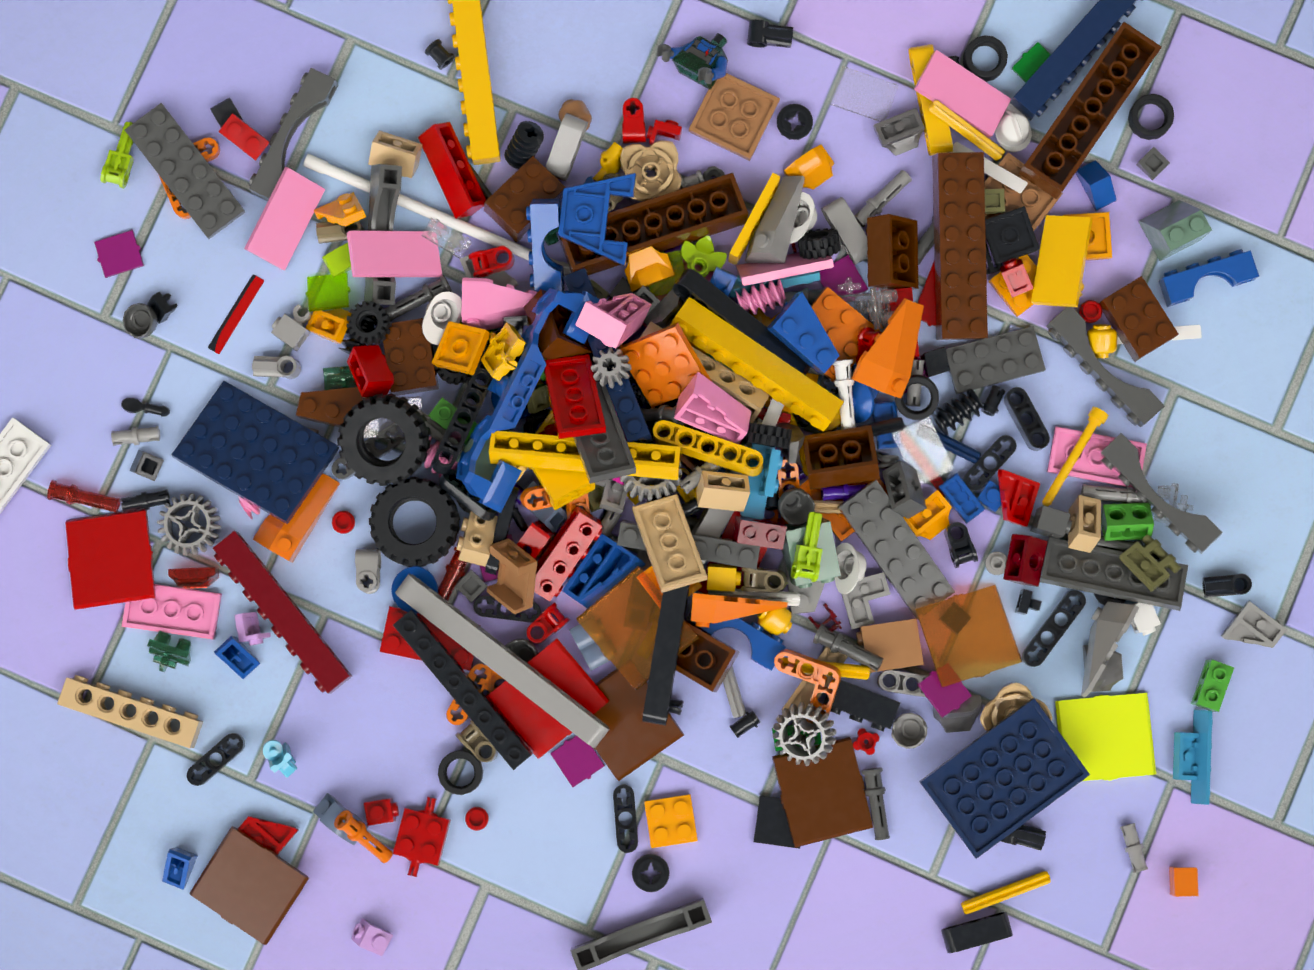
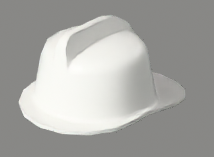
[994,101,1032,152]
[790,192,817,244]
[422,291,462,345]
[834,543,867,594]

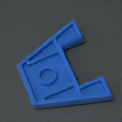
[558,173,636,266]

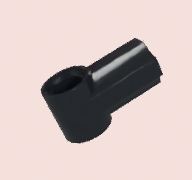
[747,19,793,48]
[1202,574,1252,598]
[1001,825,1046,851]

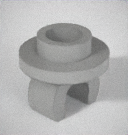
[985,552,1007,575]

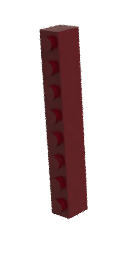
[213,531,352,694]

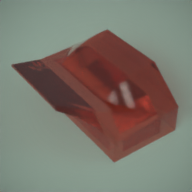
[168,567,219,588]

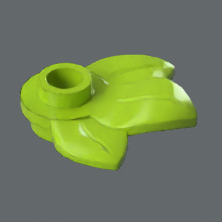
[681,236,727,277]

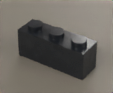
[823,678,900,732]

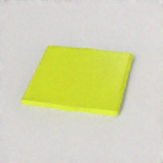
[1055,693,1156,781]

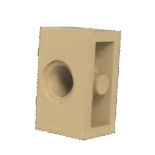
[1068,495,1101,553]

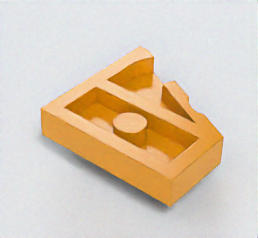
[314,192,366,226]

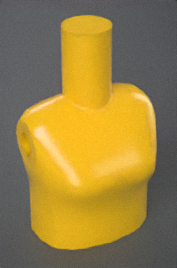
[593,142,623,182]

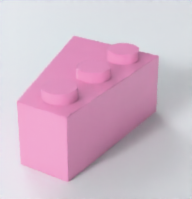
[576,293,652,349]
[674,372,752,444]

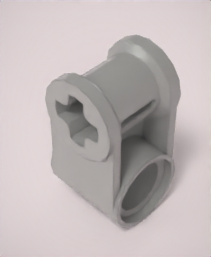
[355,549,381,594]

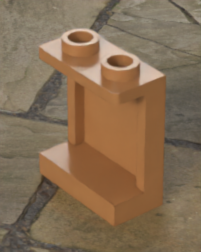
[487,538,537,614]
[856,618,924,673]

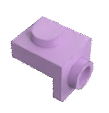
[235,612,271,646]
[351,918,393,956]

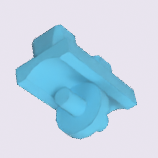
[262,740,297,778]

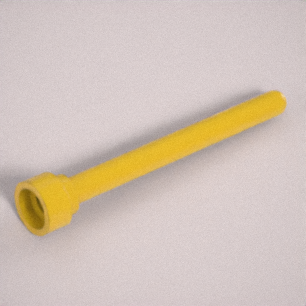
[1042,406,1109,507]

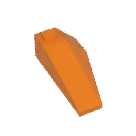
[851,298,924,399]
[253,473,340,563]
[691,593,788,628]

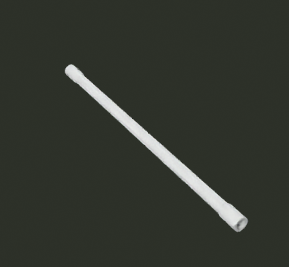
[303,154,571,276]

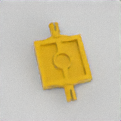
[480,322,526,381]

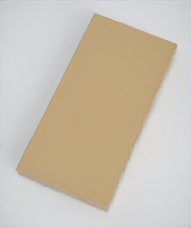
[632,494,707,593]

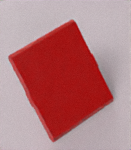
[65,509,156,610]
[486,638,609,759]

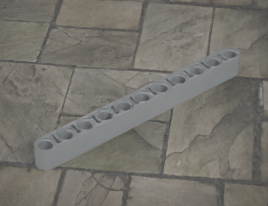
[395,573,610,748]

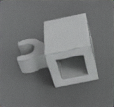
[271,304,312,351]

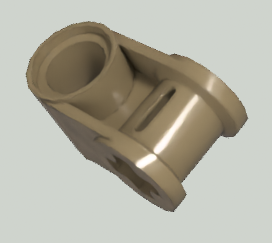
[741,567,787,593]
[455,720,498,762]

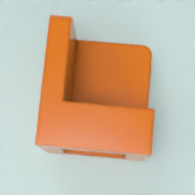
[1169,866,1199,897]

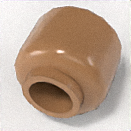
[558,99,592,131]

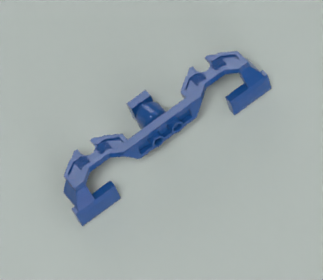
[456,288,600,513]

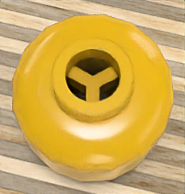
[1087,324,1117,358]
[757,607,792,636]

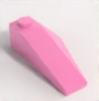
[461,278,537,330]

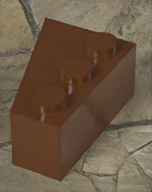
[296,387,369,433]

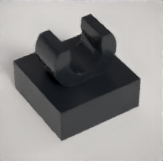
[147,292,178,324]
[1015,589,1042,615]

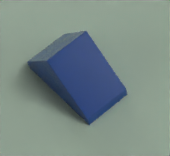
[1076,160,1117,211]
[214,636,260,679]
[162,847,198,890]

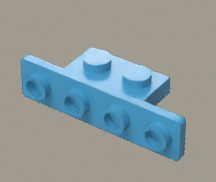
[740,443,783,519]
[1173,710,1213,805]

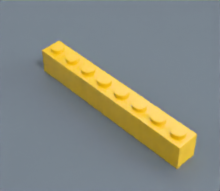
[448,0,501,165]
[670,297,844,432]
[489,431,681,480]

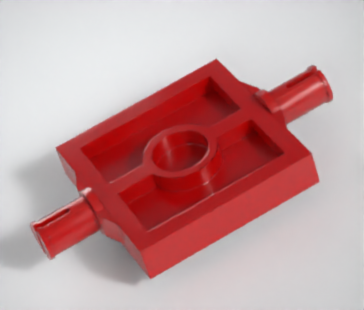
[393,797,451,877]

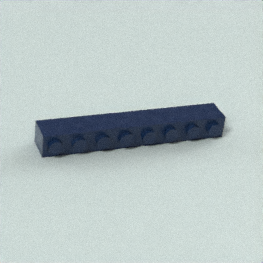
[1010,0,1143,121]
[563,268,654,444]

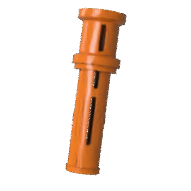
[334,810,393,863]

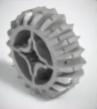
[620,442,682,503]
[157,493,221,556]
[773,702,836,766]

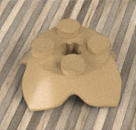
[620,141,682,201]
[980,682,1053,731]

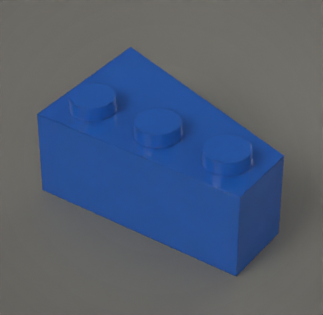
[767,292,840,374]

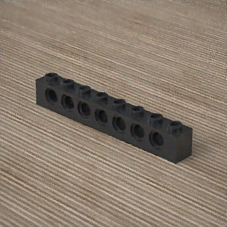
[393,609,533,770]

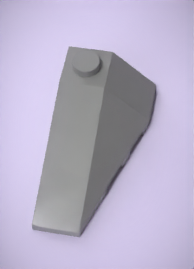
[745,176,805,263]
[1081,602,1139,698]

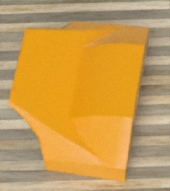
[784,144,834,190]
[624,246,676,292]
[305,307,351,344]
[903,490,952,540]

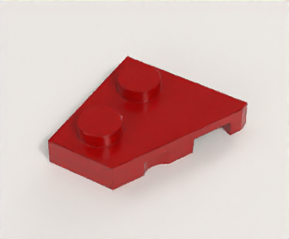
[997,469,1040,527]
[238,816,299,854]

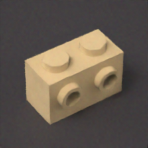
[368,130,423,178]
[696,471,750,512]
[456,511,498,567]

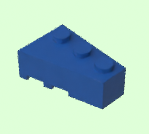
[562,534,646,610]

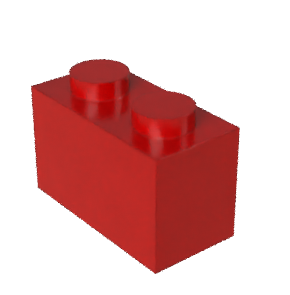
[218,113,270,161]
[347,345,394,397]

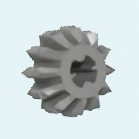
[591,347,632,389]

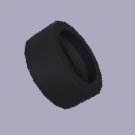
[963,35,1008,82]
[1128,94,1174,140]
[895,375,939,420]
[438,750,483,795]

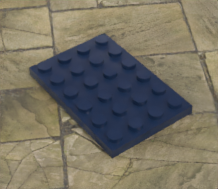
[171,381,339,524]
[919,698,1090,859]

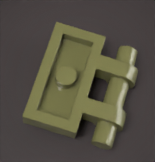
[1119,534,1181,592]

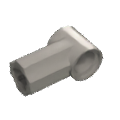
[252,356,301,379]

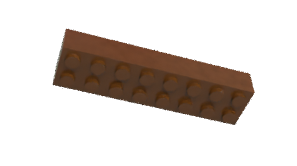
[1019,22,1162,199]
[932,152,988,340]
[558,172,748,275]

